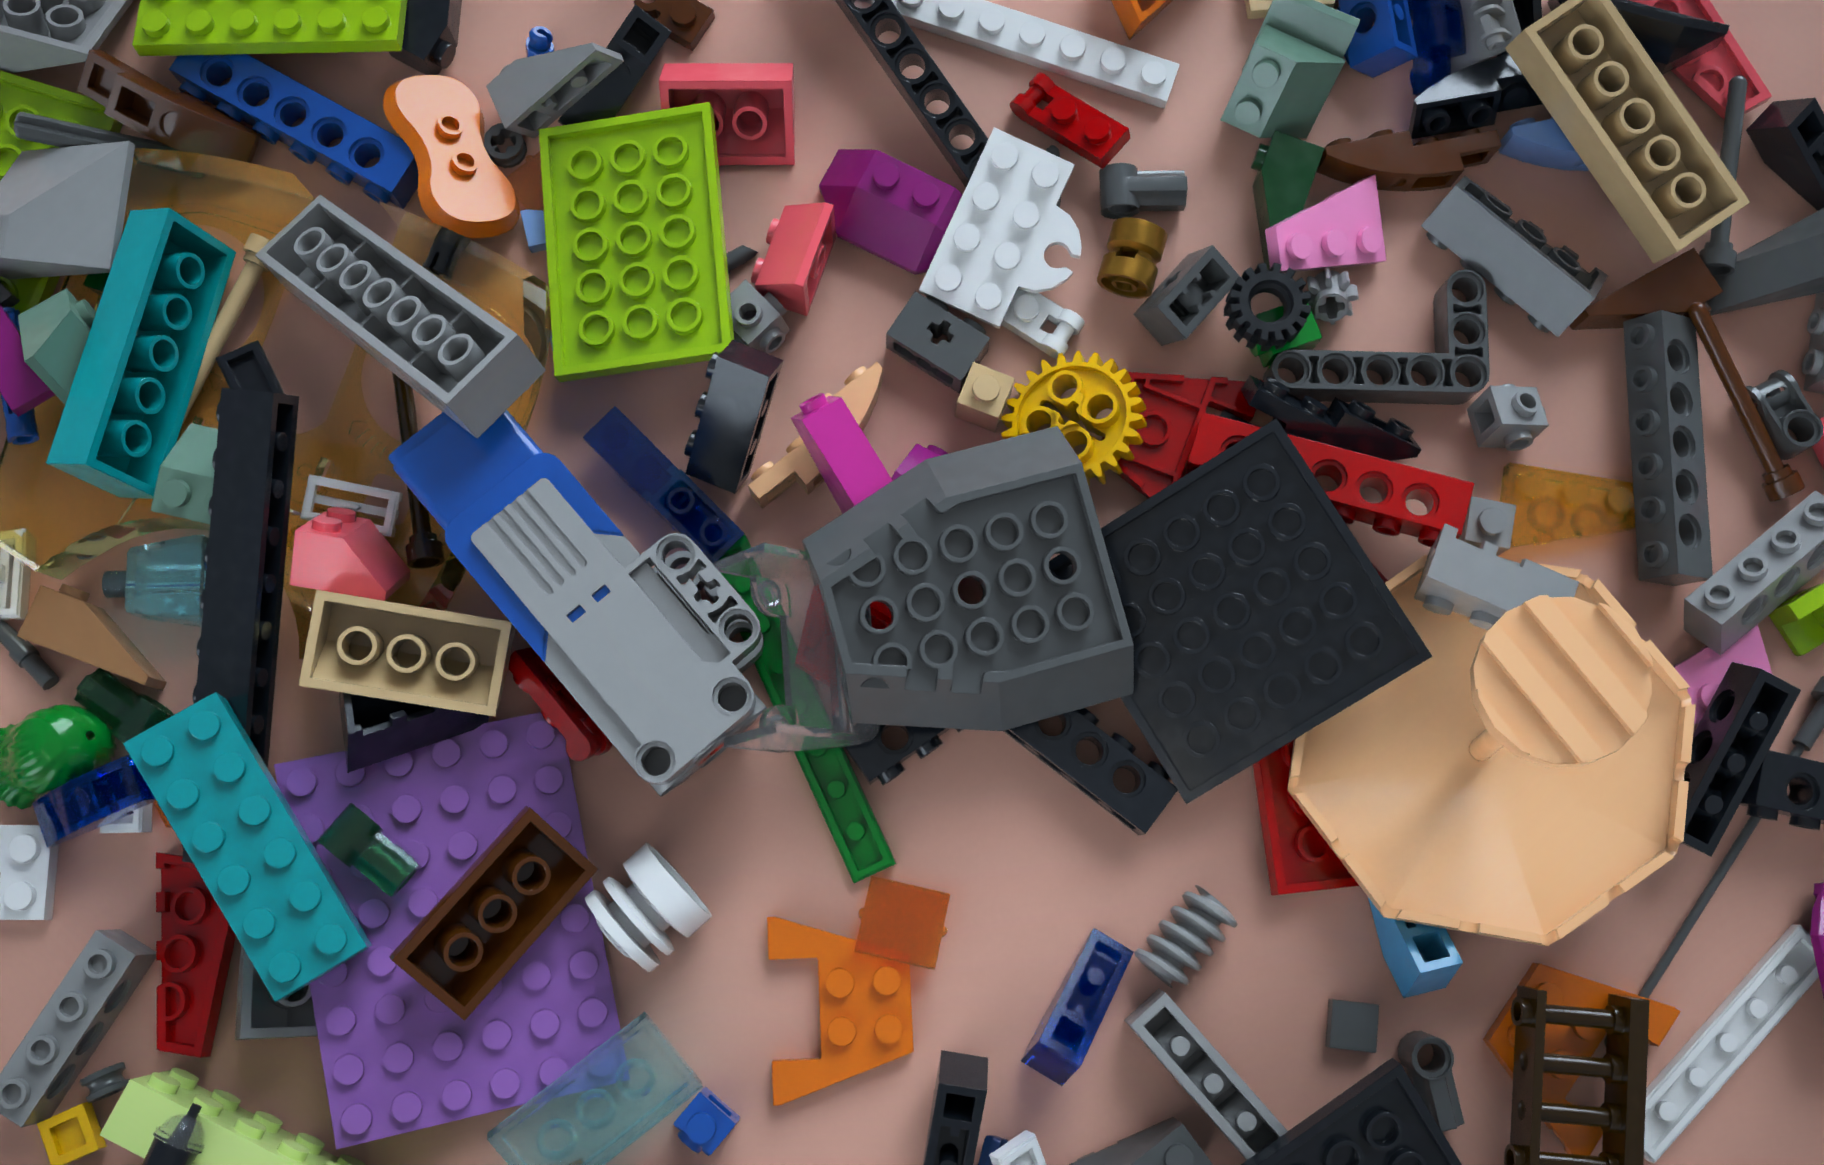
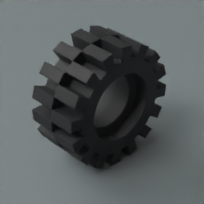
[1224,263,1311,351]

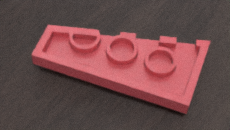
[1629,0,1772,120]

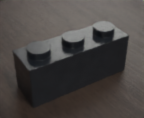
[684,340,783,494]

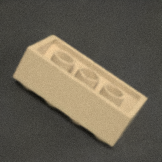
[298,590,515,717]

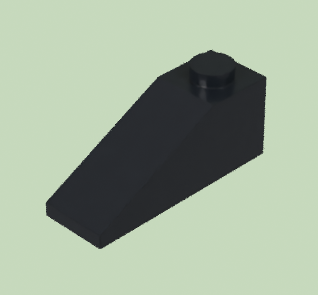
[389,0,462,75]
[1746,98,1824,211]
[923,1050,988,1165]

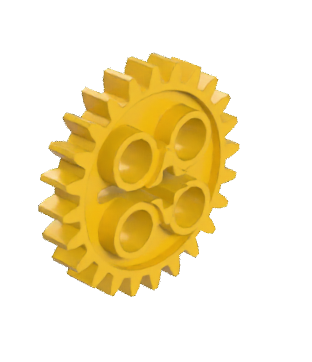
[1001,351,1147,486]

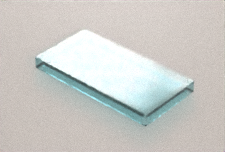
[487,1012,703,1165]

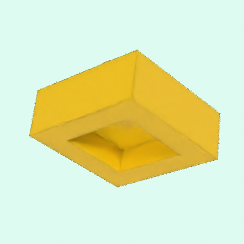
[37,1102,107,1165]

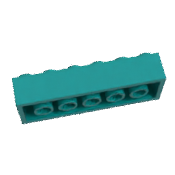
[46,208,236,499]
[123,692,373,1002]

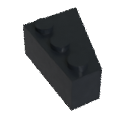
[339,692,489,773]

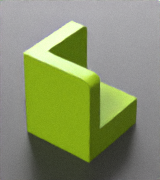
[1768,583,1824,656]

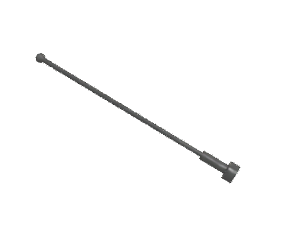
[1604,676,1824,1047]

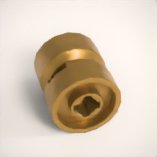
[1097,217,1168,299]

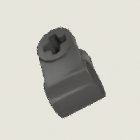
[1746,370,1823,460]

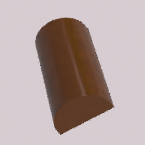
[389,805,598,1021]

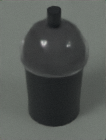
[142,1103,205,1165]

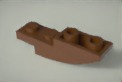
[77,49,261,174]
[1316,129,1502,192]

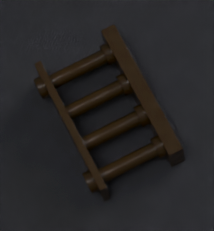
[1504,986,1650,1165]

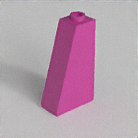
[791,393,893,514]

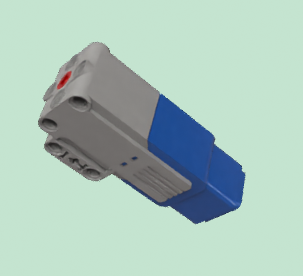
[388,410,767,797]

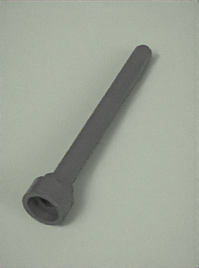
[1699,75,1748,276]

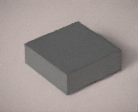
[1325,999,1379,1053]

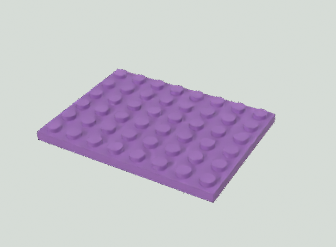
[274,712,630,1150]

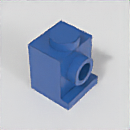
[673,1086,741,1156]

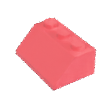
[659,63,795,165]

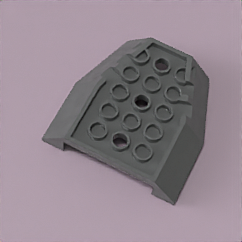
[802,426,1134,731]

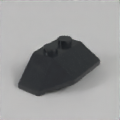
[1547,0,1730,75]

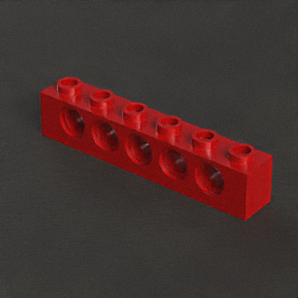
[1186,412,1475,547]

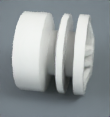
[585,843,712,972]

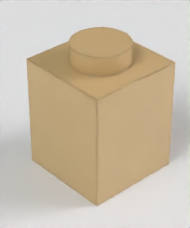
[954,362,1015,432]

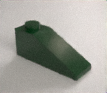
[1251,131,1324,269]

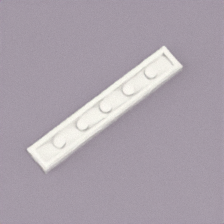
[1644,924,1819,1164]

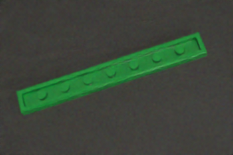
[705,535,897,883]

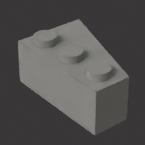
[1414,523,1579,630]

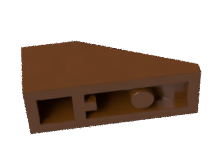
[1569,248,1723,330]

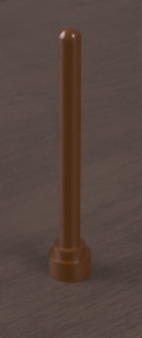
[1688,302,1805,502]

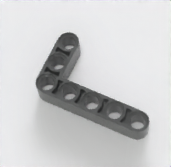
[1263,269,1490,405]

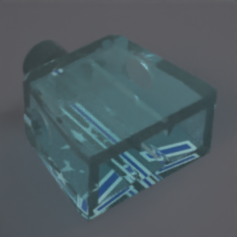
[102,535,209,627]

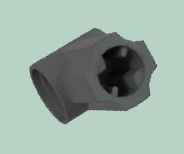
[1099,163,1188,219]
[1398,1031,1465,1132]

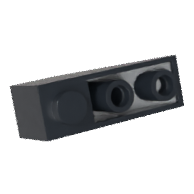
[558,4,672,125]

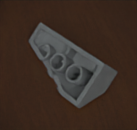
[1708,208,1824,315]

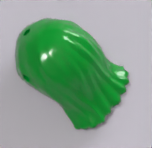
[0,704,117,809]

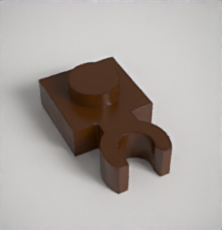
[634,0,715,51]

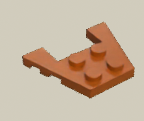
[767,917,914,1106]
[1483,963,1681,1156]

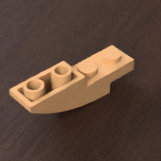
[748,362,883,509]

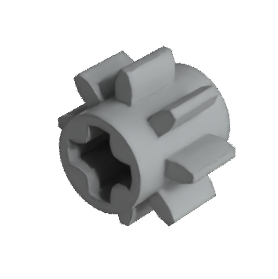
[1305,267,1359,325]

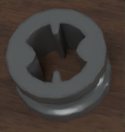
[484,123,527,168]
[80,1062,130,1104]

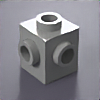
[730,279,790,354]
[1467,384,1549,451]

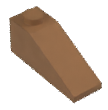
[17,583,167,691]

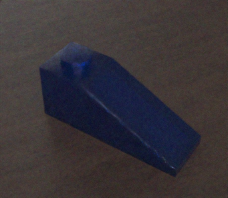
[1021,928,1134,1086]

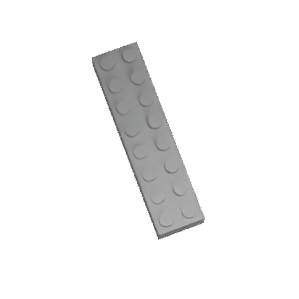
[255,195,546,438]

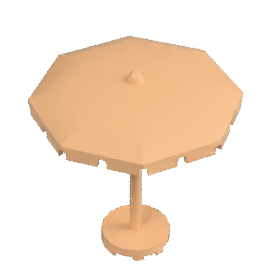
[1287,554,1696,946]

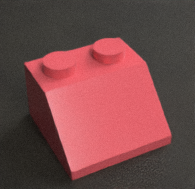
[751,202,836,316]
[290,507,411,601]

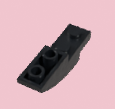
[1409,54,1543,139]
[1241,375,1422,461]

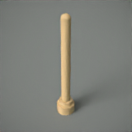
[181,233,271,427]

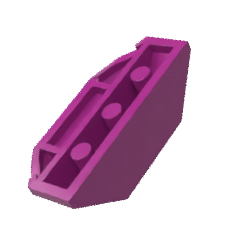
[819,149,963,275]

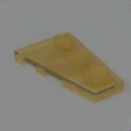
[1500,462,1636,549]

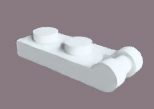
[1001,289,1085,359]

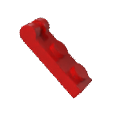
[1010,72,1131,169]
[508,647,612,761]

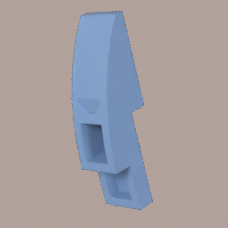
[1498,117,1589,171]

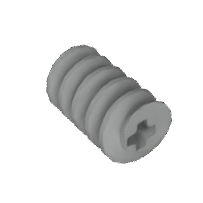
[1134,885,1238,988]

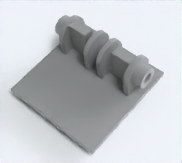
[1421,0,1522,79]

